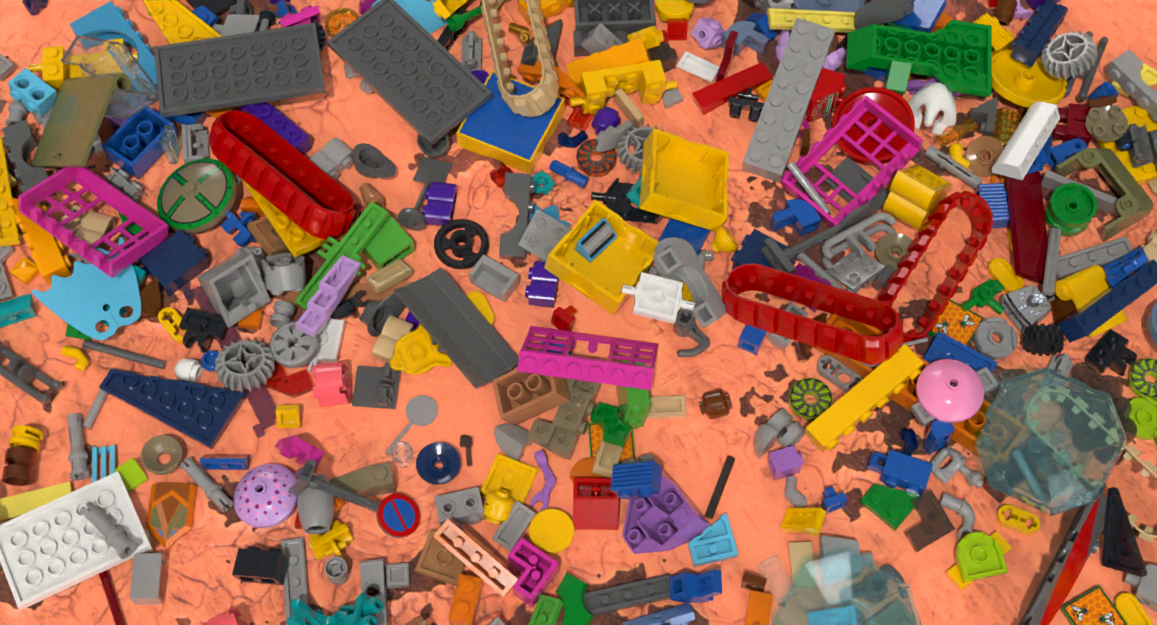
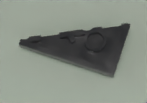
[1102,487,1147,577]

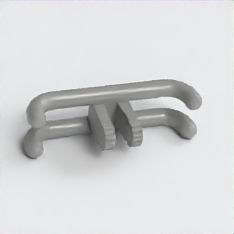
[822,212,896,270]

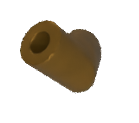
[508,22,532,45]

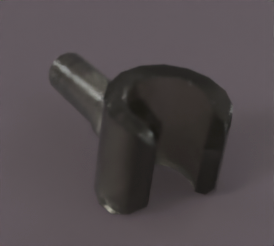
[459,435,473,467]

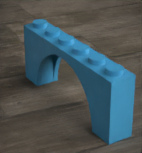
[70,1,159,111]

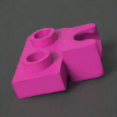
[275,435,324,468]

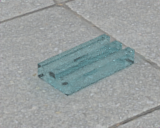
[160,125,181,164]

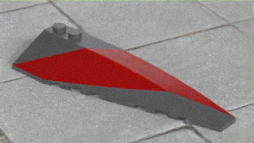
[1019,486,1107,625]

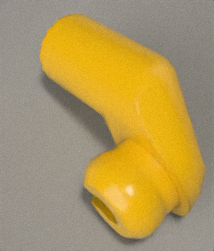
[61,345,89,372]

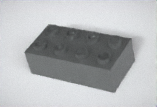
[574,0,655,34]

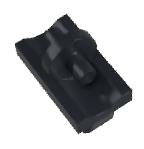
[728,87,765,123]

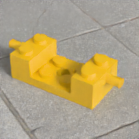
[29,38,139,93]
[569,60,677,114]

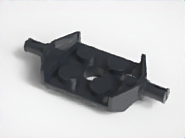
[591,178,664,224]

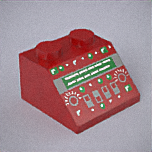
[806,67,847,123]

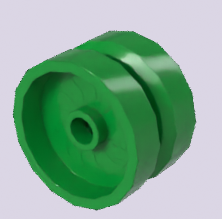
[1044,183,1098,237]

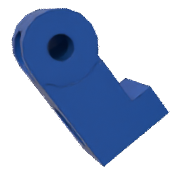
[1048,138,1087,173]

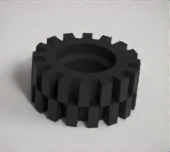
[1023,323,1064,356]

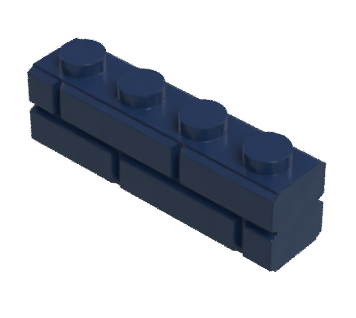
[1011,0,1068,67]

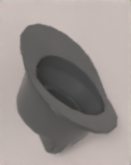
[353,143,397,178]
[359,294,405,337]

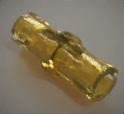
[936,118,977,148]

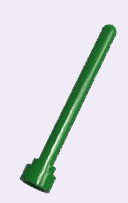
[447,0,508,32]

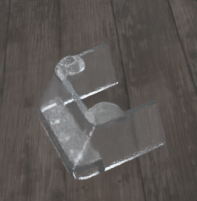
[61,35,159,119]

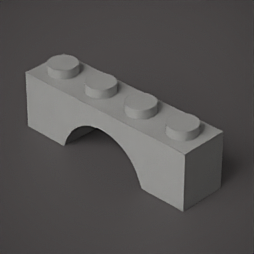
[1106,49,1157,122]
[656,238,726,328]

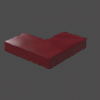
[716,30,738,82]

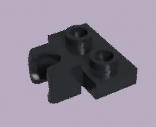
[179,307,227,353]
[1084,329,1137,376]

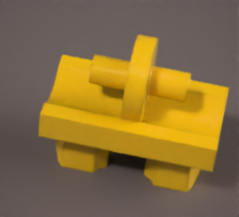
[627,26,664,50]
[309,520,354,561]

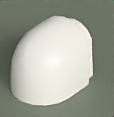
[174,358,205,383]

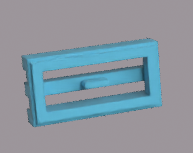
[92,445,117,483]

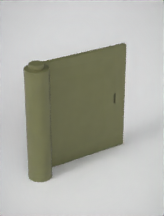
[30,73,132,168]

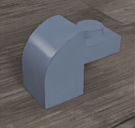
[721,21,769,57]

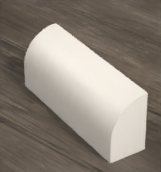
[992,102,1060,180]

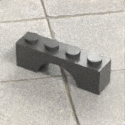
[2,120,56,196]
[499,172,535,260]

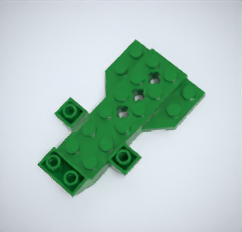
[846,20,992,97]

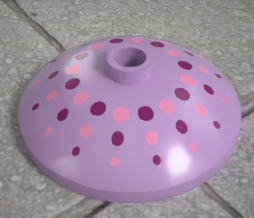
[233,463,298,528]

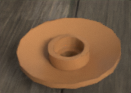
[965,136,1004,177]

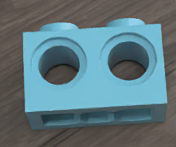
[8,68,57,117]

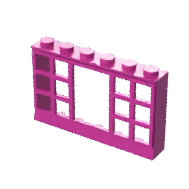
[781,95,923,234]
[18,166,168,278]
[518,326,659,390]

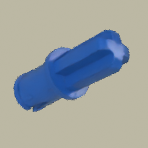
[549,160,589,189]

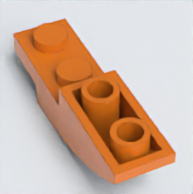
[517,59,585,98]

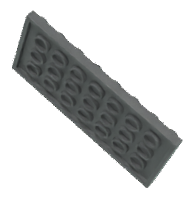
[327,0,493,146]
[154,23,326,118]

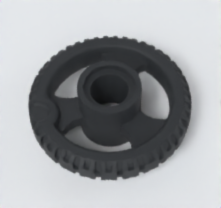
[434,219,489,269]

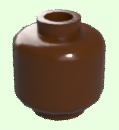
[699,388,733,420]

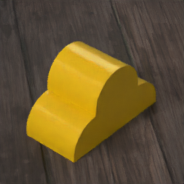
[883,164,953,231]

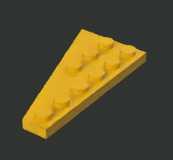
[142,0,222,44]
[241,179,336,258]

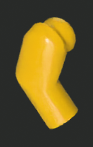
[949,143,971,169]

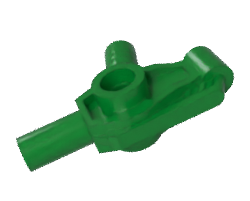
[961,279,1005,315]

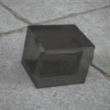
[648,42,678,73]

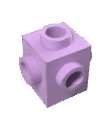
[690,17,726,49]

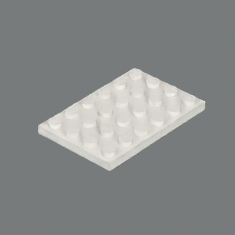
[0,471,152,611]

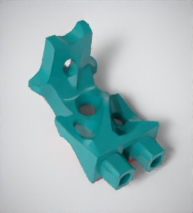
[287,593,384,625]

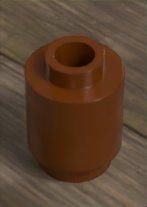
[993,0,1018,26]

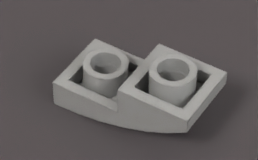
[596,120,634,152]

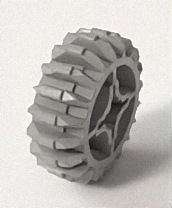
[1041,30,1097,80]
[617,123,664,175]
[215,337,275,393]

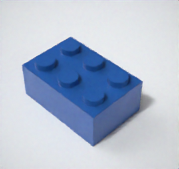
[102,104,179,179]

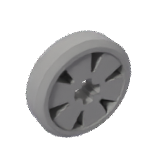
[270,321,319,368]

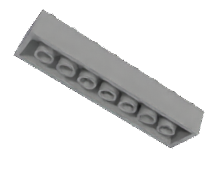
[742,18,835,183]

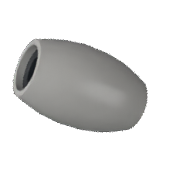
[297,474,335,534]

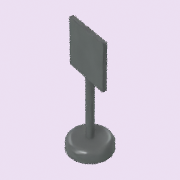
[397,156,452,231]

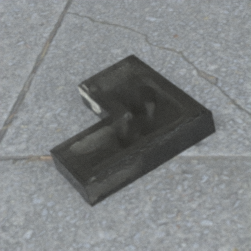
[904,490,955,552]

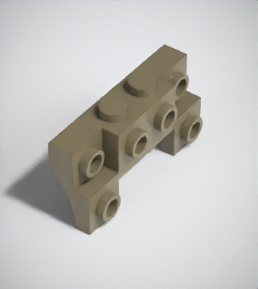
[527,378,601,460]

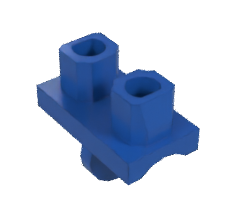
[221,210,258,247]

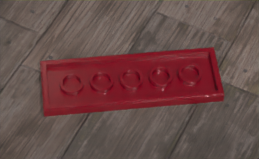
[1006,172,1048,284]

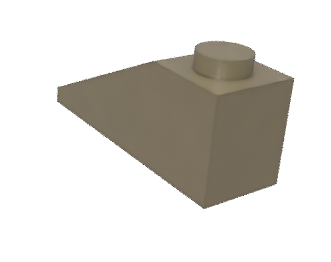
[329,462,396,501]

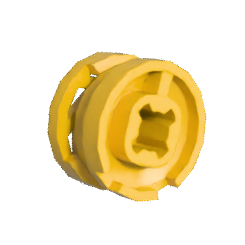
[8,425,44,453]

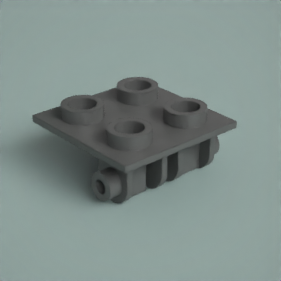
[352,363,401,409]

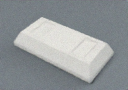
[676,51,719,83]

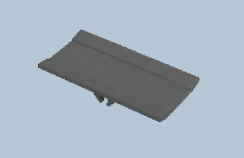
[394,268,519,389]

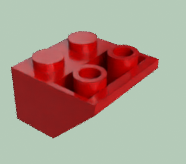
[573,478,619,530]

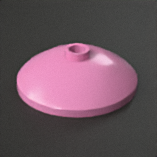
[916,359,984,423]

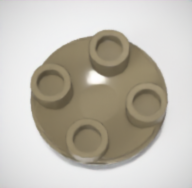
[1085,105,1128,142]

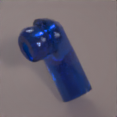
[557,130,588,148]
[900,428,918,456]

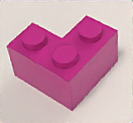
[508,537,559,607]

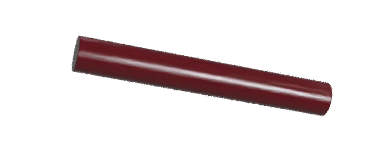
[99,570,126,625]

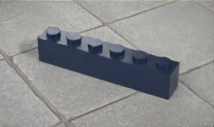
[1058,259,1157,343]

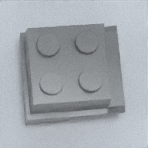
[197,252,271,328]

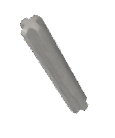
[1042,227,1061,296]

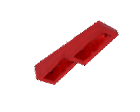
[692,62,773,115]

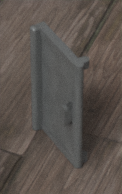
[824,156,890,215]

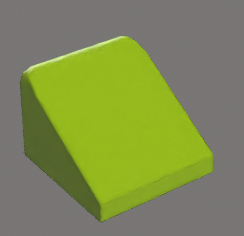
[114,458,148,492]

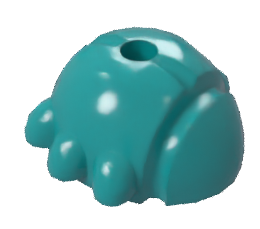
[531,171,555,195]

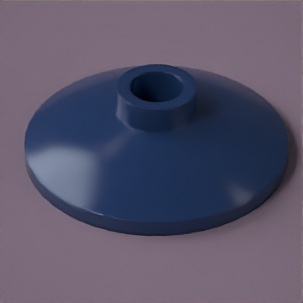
[416,442,461,485]

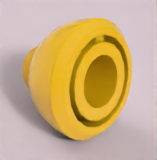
[710,226,738,254]

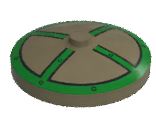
[157,158,237,234]

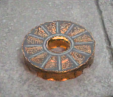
[576,139,617,177]

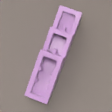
[295,255,361,338]

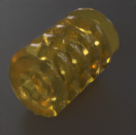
[992,108,1021,148]

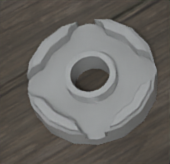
[974,317,1017,360]

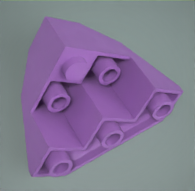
[622,460,709,554]

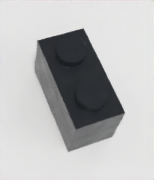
[232,546,289,585]

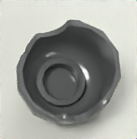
[417,134,450,158]

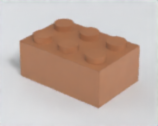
[492,368,570,425]

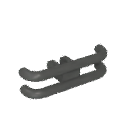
[1064,31,1108,102]
[0,341,63,404]

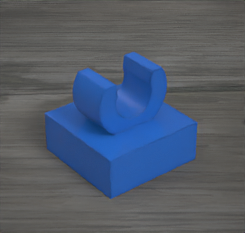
[275,0,297,24]
[820,486,847,514]

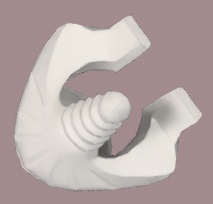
[908,82,956,137]

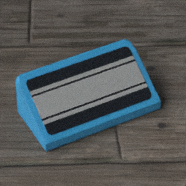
[575,218,618,263]

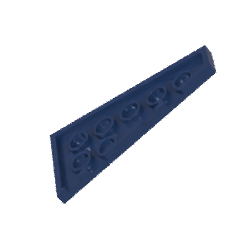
[99,369,247,449]

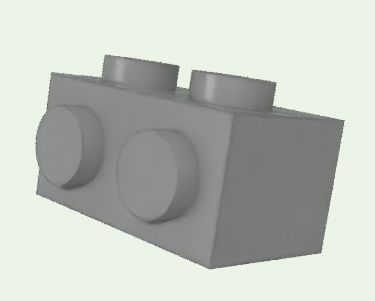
[434,487,485,526]

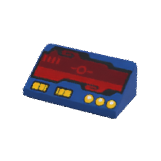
[200,454,250,470]

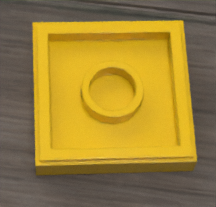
[480,453,539,505]

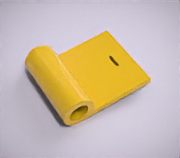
[1055,265,1127,338]

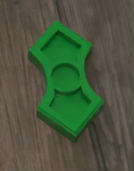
[590,402,632,447]
[555,572,594,625]

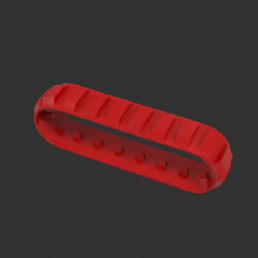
[209,110,356,239]
[873,191,993,347]
[721,263,903,364]

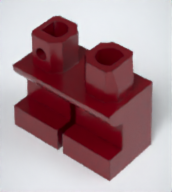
[1052,103,1092,146]

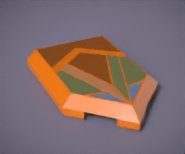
[146,483,197,550]

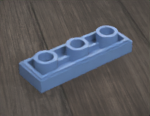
[622,603,695,625]

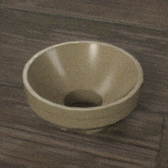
[141,435,183,475]

